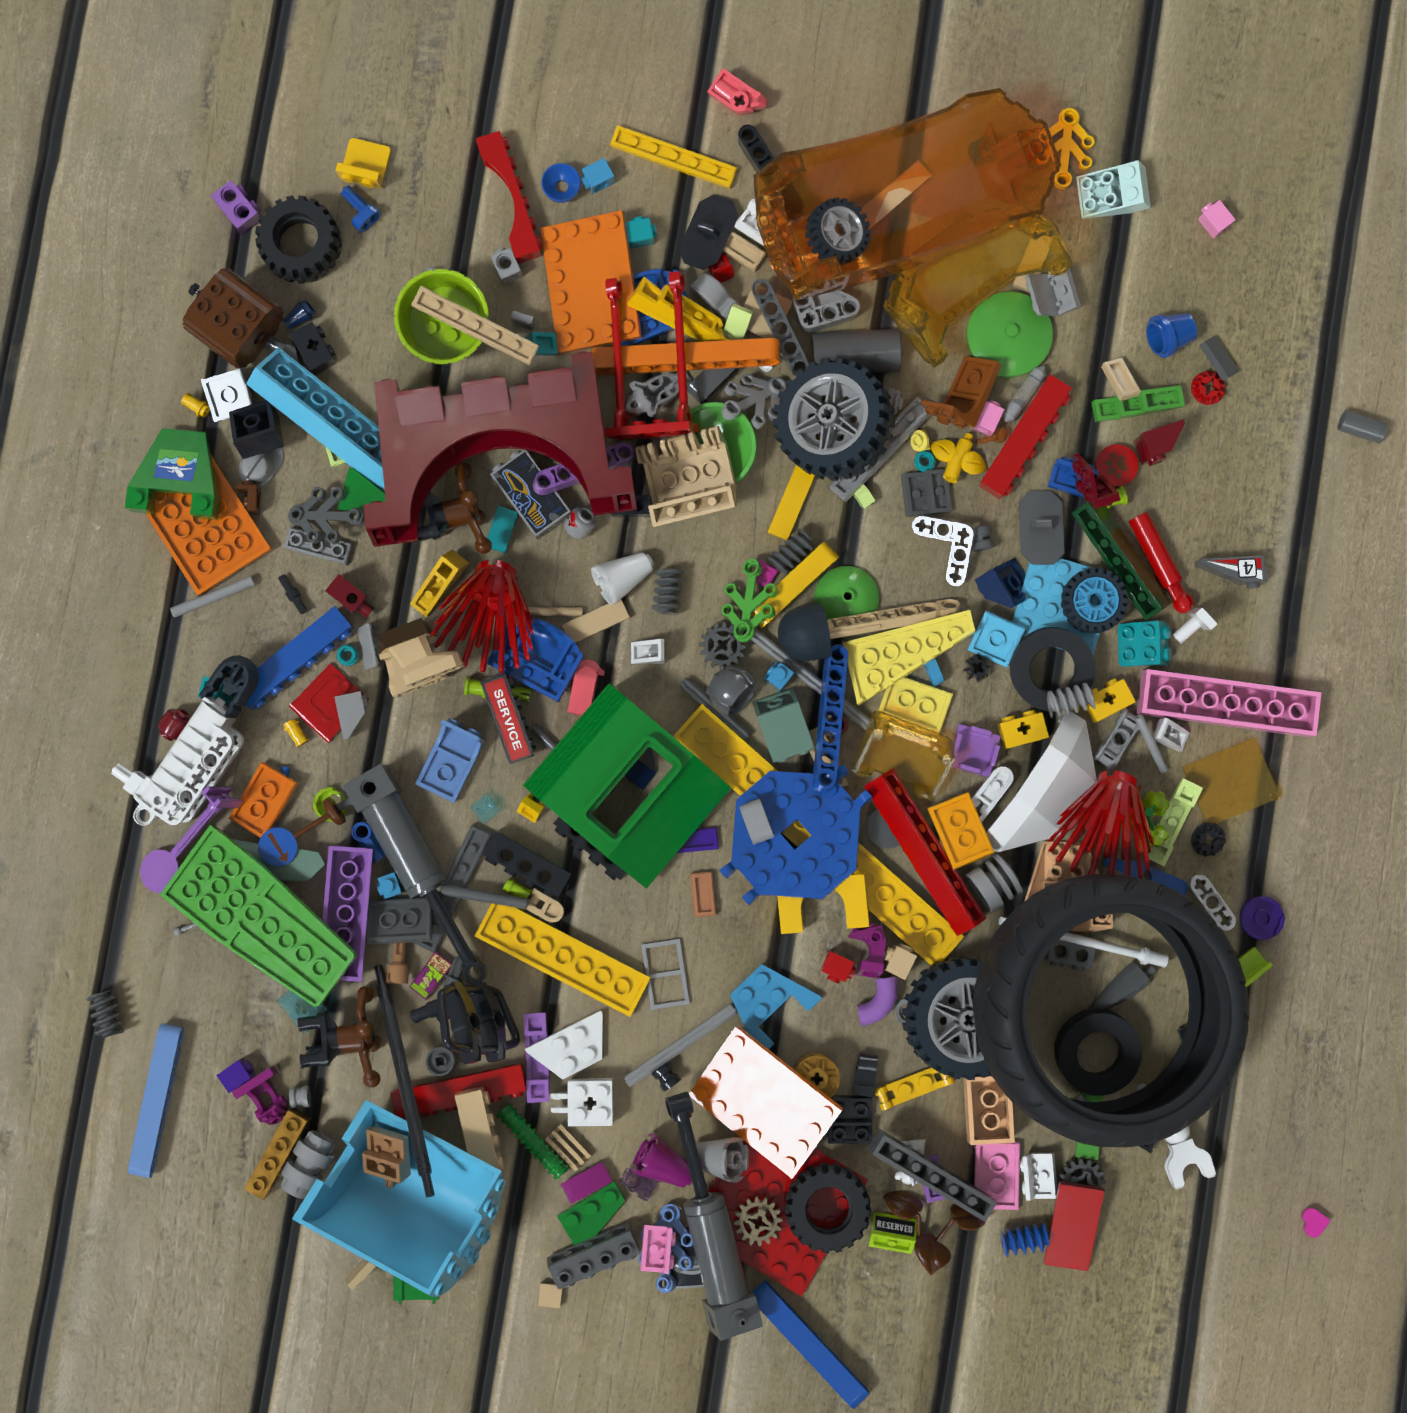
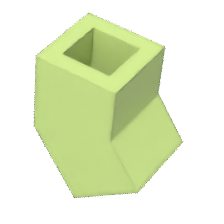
[853,484,875,509]

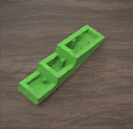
[1091,385,1185,423]

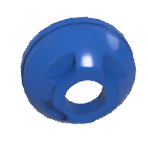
[541,163,580,203]

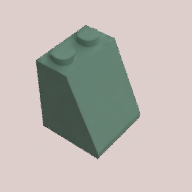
[752,687,814,763]

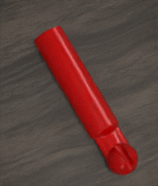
[1128,512,1194,614]

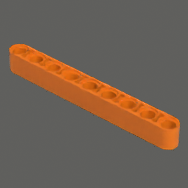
[590,338,780,375]

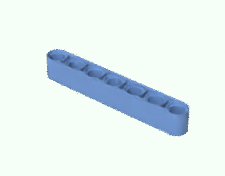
[128,1023,184,1178]

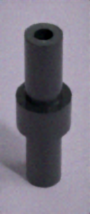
[278,574,308,615]

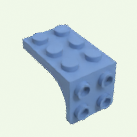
[415,718,486,803]

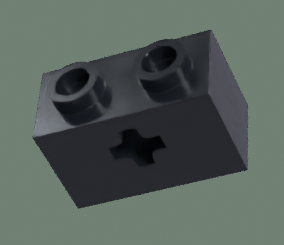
[289,322,336,375]

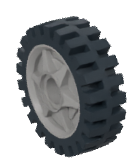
[805,197,871,266]

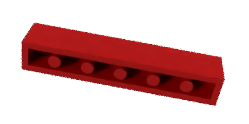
[978,374,1072,500]
[391,1062,527,1120]

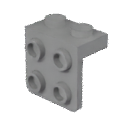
[1026,266,1081,316]

